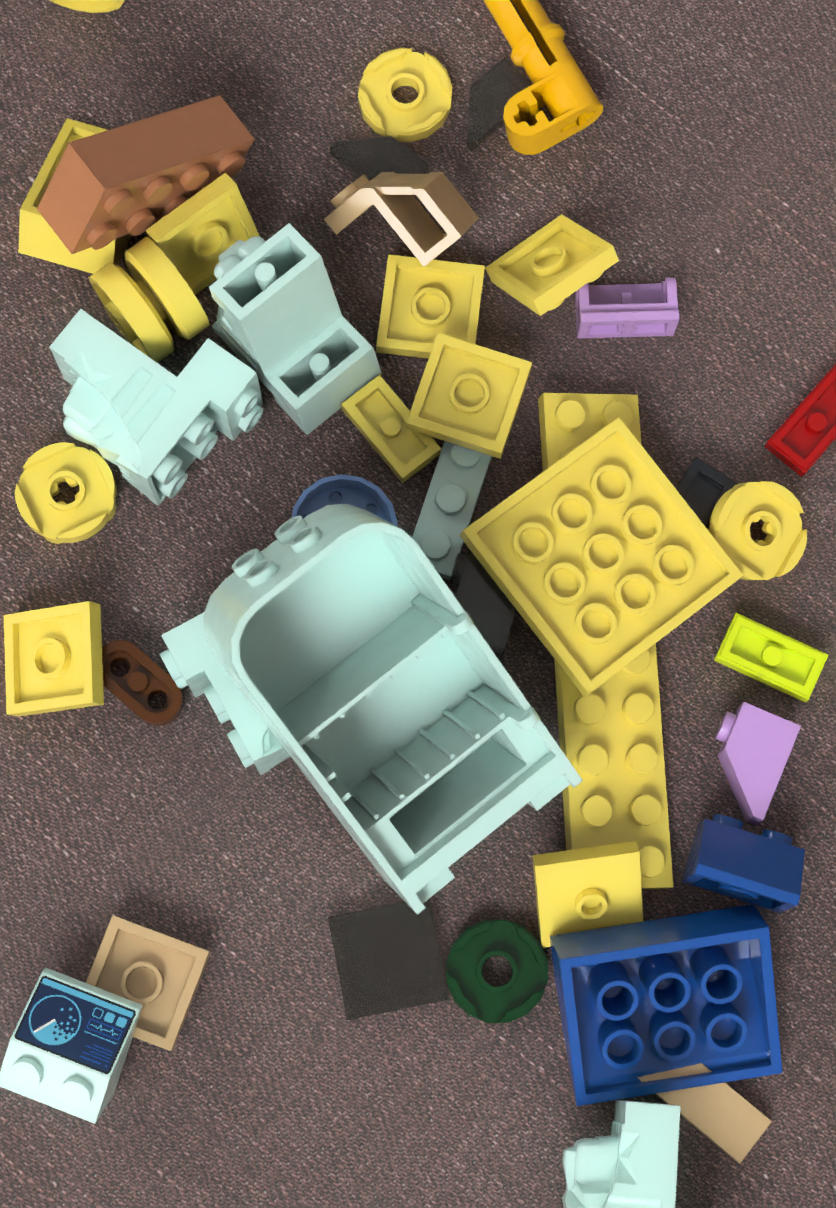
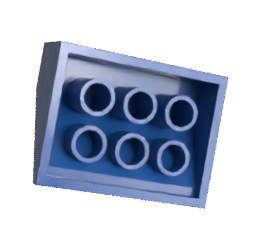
[550,904,783,1106]

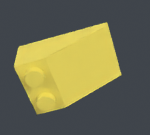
[18,118,131,274]

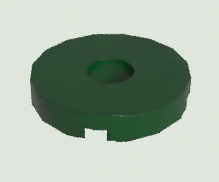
[446,920,548,1023]

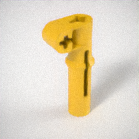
[483,0,603,155]

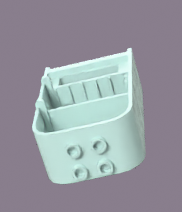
[203,504,583,915]

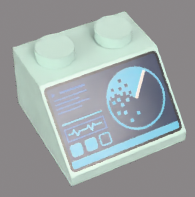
[0,967,143,1124]

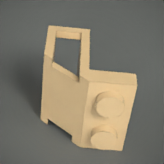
[324,172,479,267]

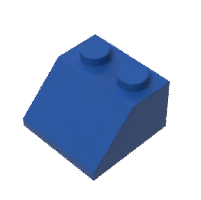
[681,814,805,913]

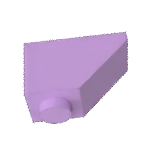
[715,702,801,826]

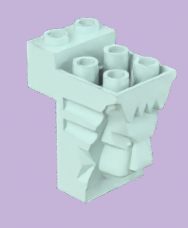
[209,223,382,435]
[49,309,264,506]
[160,612,290,775]
[562,1100,680,1208]

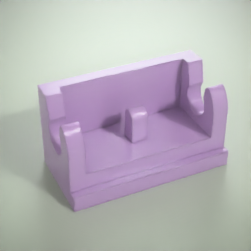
[575,277,679,339]

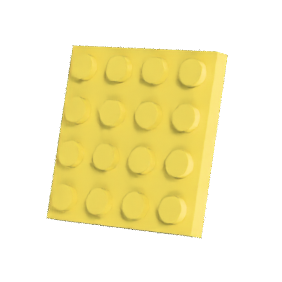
[459,417,744,698]

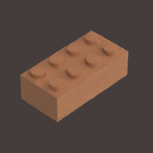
[37,95,255,254]

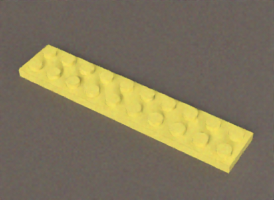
[538,393,674,890]

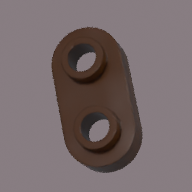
[102,640,184,726]

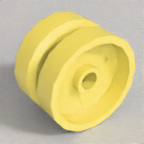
[88,237,210,363]

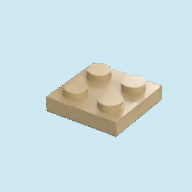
[86,915,211,1051]

